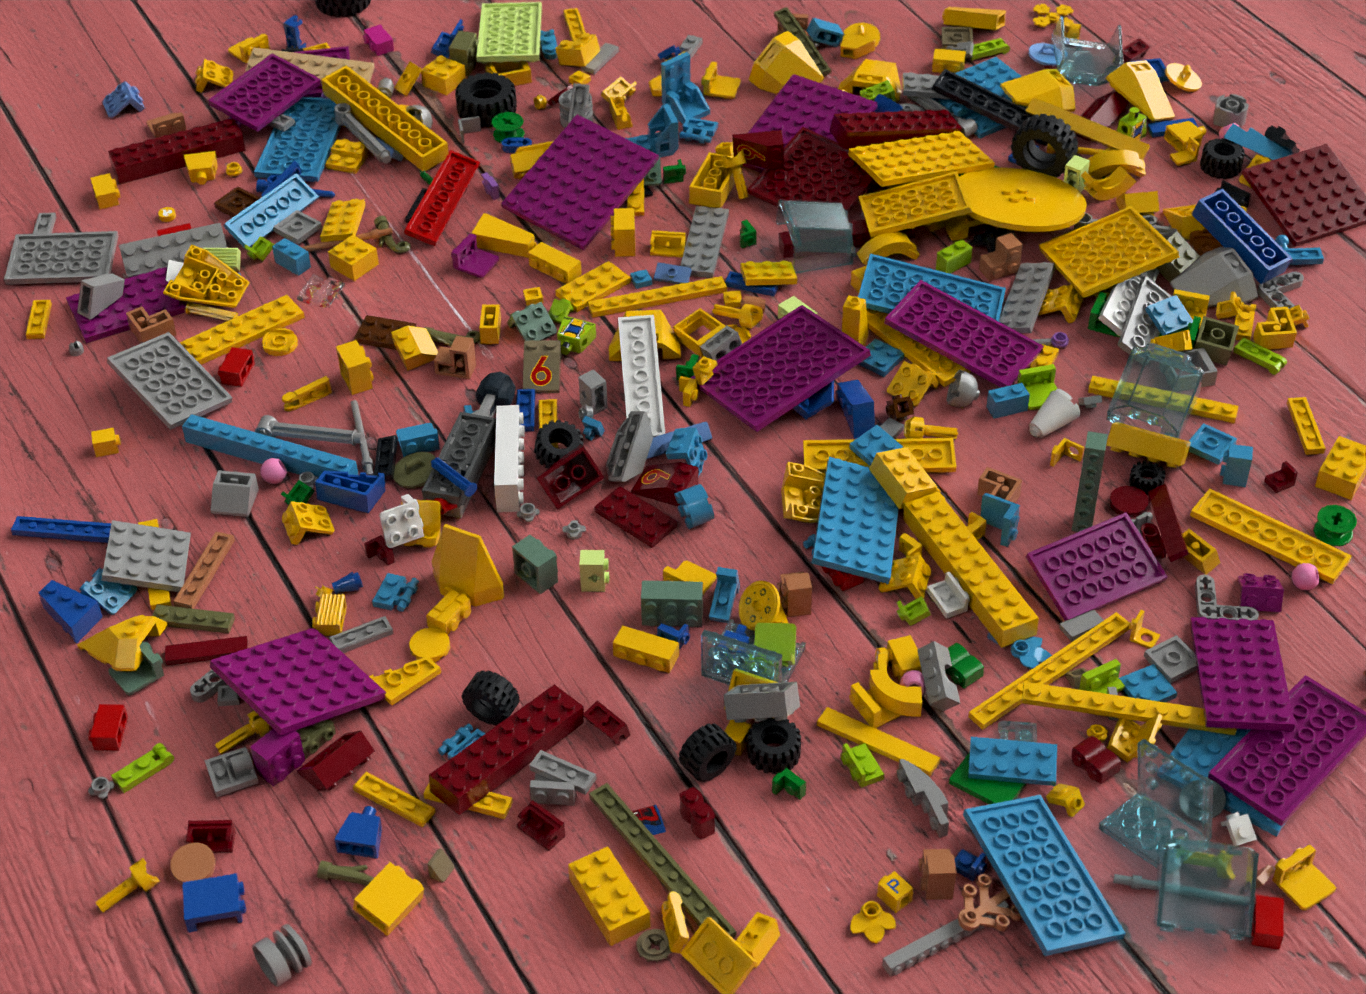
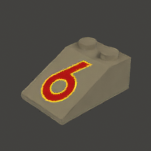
[523,340,562,393]

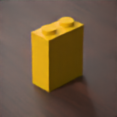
[353,862,424,936]

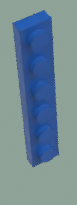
[11,516,111,543]

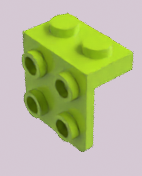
[1017,364,1057,410]
[750,623,797,668]

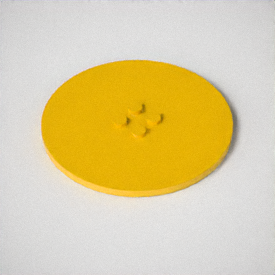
[959,168,1086,232]

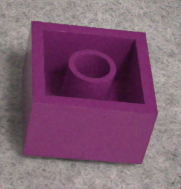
[250,729,306,787]

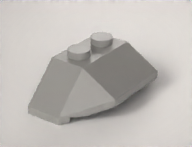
[606,411,653,482]

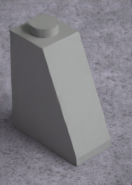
[77,273,125,319]

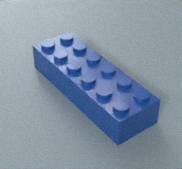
[1192,189,1293,284]

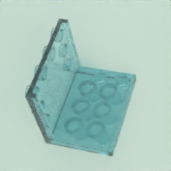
[701,619,806,685]
[1099,739,1213,875]

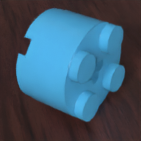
[674,484,714,529]

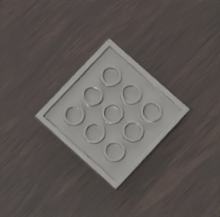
[101,520,191,592]

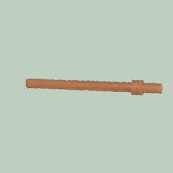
[301,227,393,252]

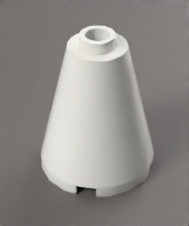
[1029,389,1080,438]

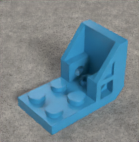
[661,52,710,125]
[626,104,679,157]

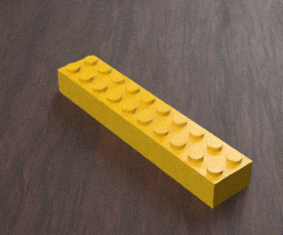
[321,65,449,171]
[903,492,1039,648]

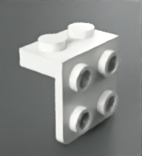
[379,494,424,548]

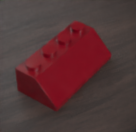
[1075,90,1129,141]

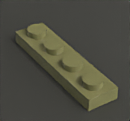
[152,605,235,634]

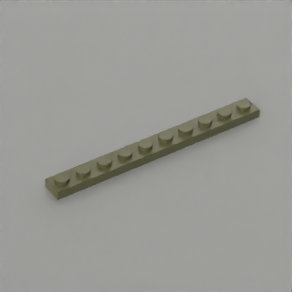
[589,783,736,938]

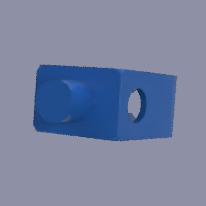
[335,806,382,859]

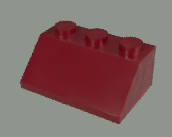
[297,731,375,791]

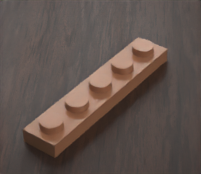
[173,532,235,609]

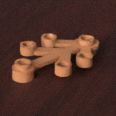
[958,874,1022,931]

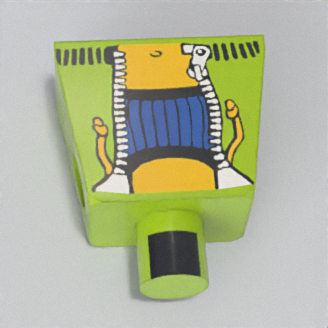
[1117,107,1147,140]
[557,316,596,355]

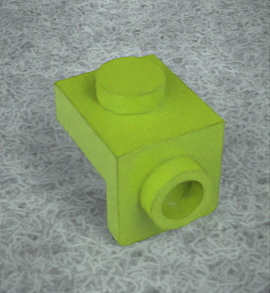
[244,236,274,262]
[548,298,574,323]
[897,596,931,626]

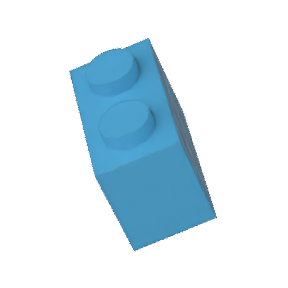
[806,18,844,47]
[272,238,311,276]
[986,383,1030,419]
[1220,444,1253,487]

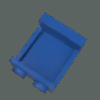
[182,873,246,933]

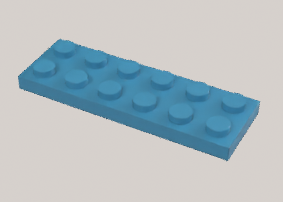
[223,173,319,247]

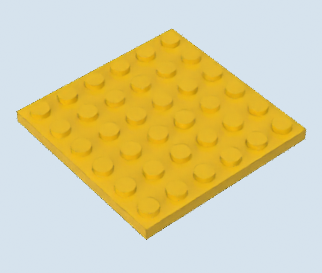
[1039,206,1180,298]

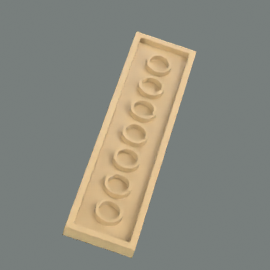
[245,47,375,84]

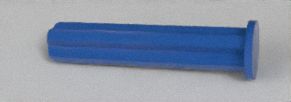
[431,457,477,497]

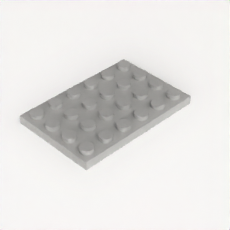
[4,231,119,285]
[107,332,232,430]

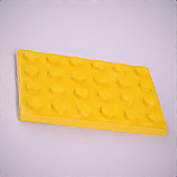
[858,171,972,238]

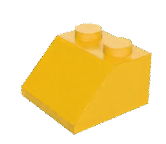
[1116,191,1159,216]
[391,326,438,371]

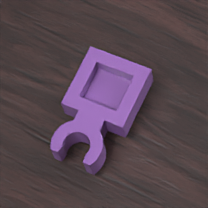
[481,172,500,200]

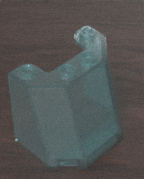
[1051,16,1123,86]
[776,200,856,273]
[1106,343,1204,439]
[1154,838,1259,940]

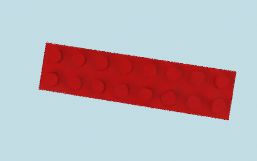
[404,150,480,246]

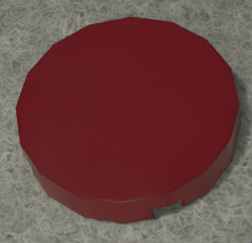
[547,84,573,107]
[1110,486,1149,517]

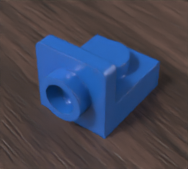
[657,45,682,60]
[657,623,690,650]
[955,849,987,881]

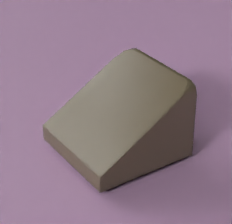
[1065,668,1088,690]
[427,848,454,883]

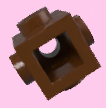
[885,394,914,421]

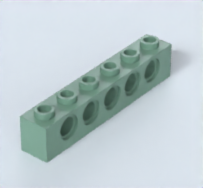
[1072,431,1108,532]

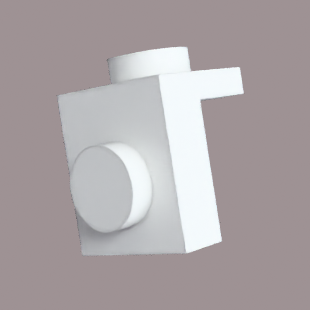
[1220,812,1257,846]

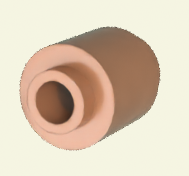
[740,296,766,313]

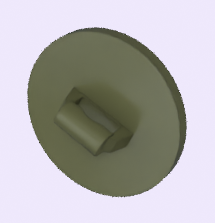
[394,452,436,489]

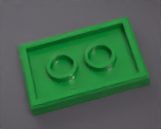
[949,752,1027,804]

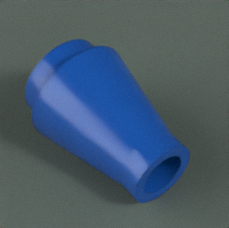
[332,572,363,594]

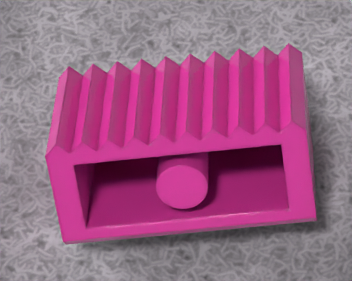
[363,24,394,56]

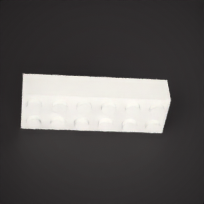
[494,405,525,512]

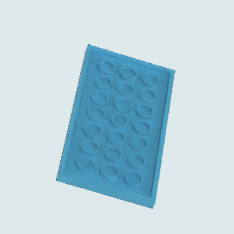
[254,97,341,182]
[858,254,1006,322]
[811,457,898,584]
[963,795,1126,956]

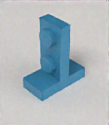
[709,567,740,623]

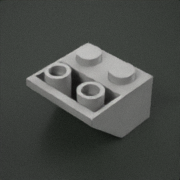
[211,470,259,517]

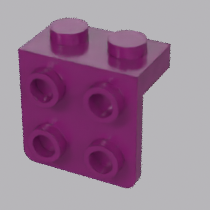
[451,233,499,278]
[1237,573,1284,612]

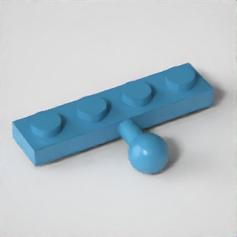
[1275,235,1324,265]

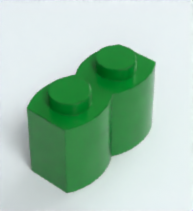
[945,643,984,688]

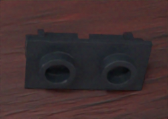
[1215,180,1251,208]

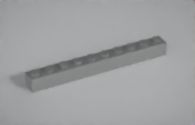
[882,900,1009,977]

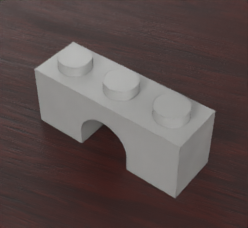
[917,641,960,711]

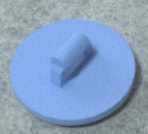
[1028,43,1067,65]

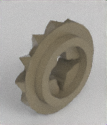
[637,929,672,963]

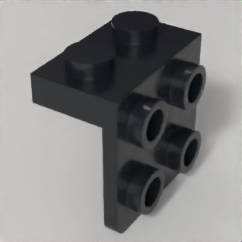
[969,227,1016,253]

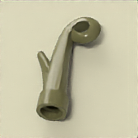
[374,216,411,254]
[425,327,481,347]
[317,860,374,886]

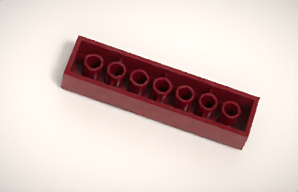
[829,109,962,149]
[108,118,246,184]
[429,684,584,815]

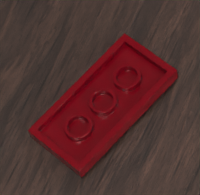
[594,486,678,548]

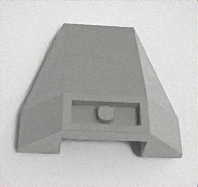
[1170,247,1258,307]

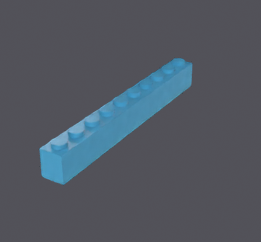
[182,414,358,478]

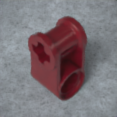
[1140,523,1167,559]

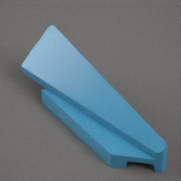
[1224,123,1292,160]

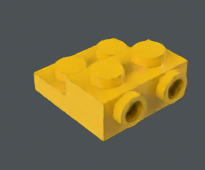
[325,139,368,174]

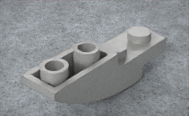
[896,759,949,838]

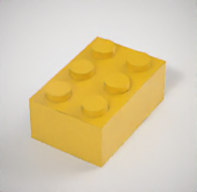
[1315,436,1366,500]
[869,447,937,509]

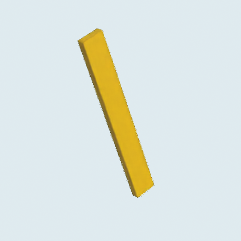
[1026,97,1150,160]

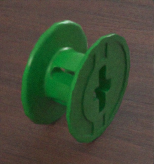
[492,112,525,143]
[1313,505,1357,546]

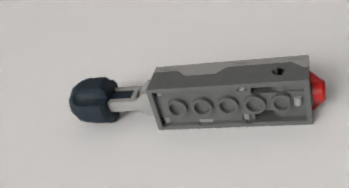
[422,372,516,518]

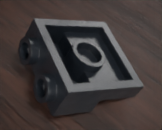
[1264,125,1300,154]

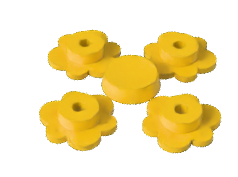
[1033,4,1073,27]

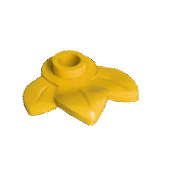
[850,901,896,943]

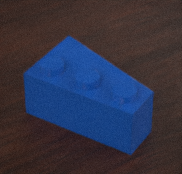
[835,380,875,439]
[315,471,386,513]
[39,580,103,644]

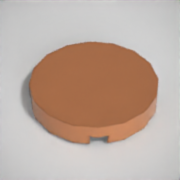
[170,843,216,884]

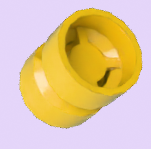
[1056,21,1081,44]

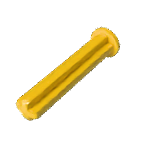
[186,302,238,321]

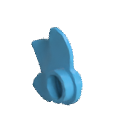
[1010,637,1052,669]

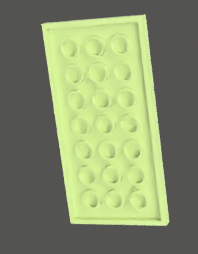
[476,2,542,64]

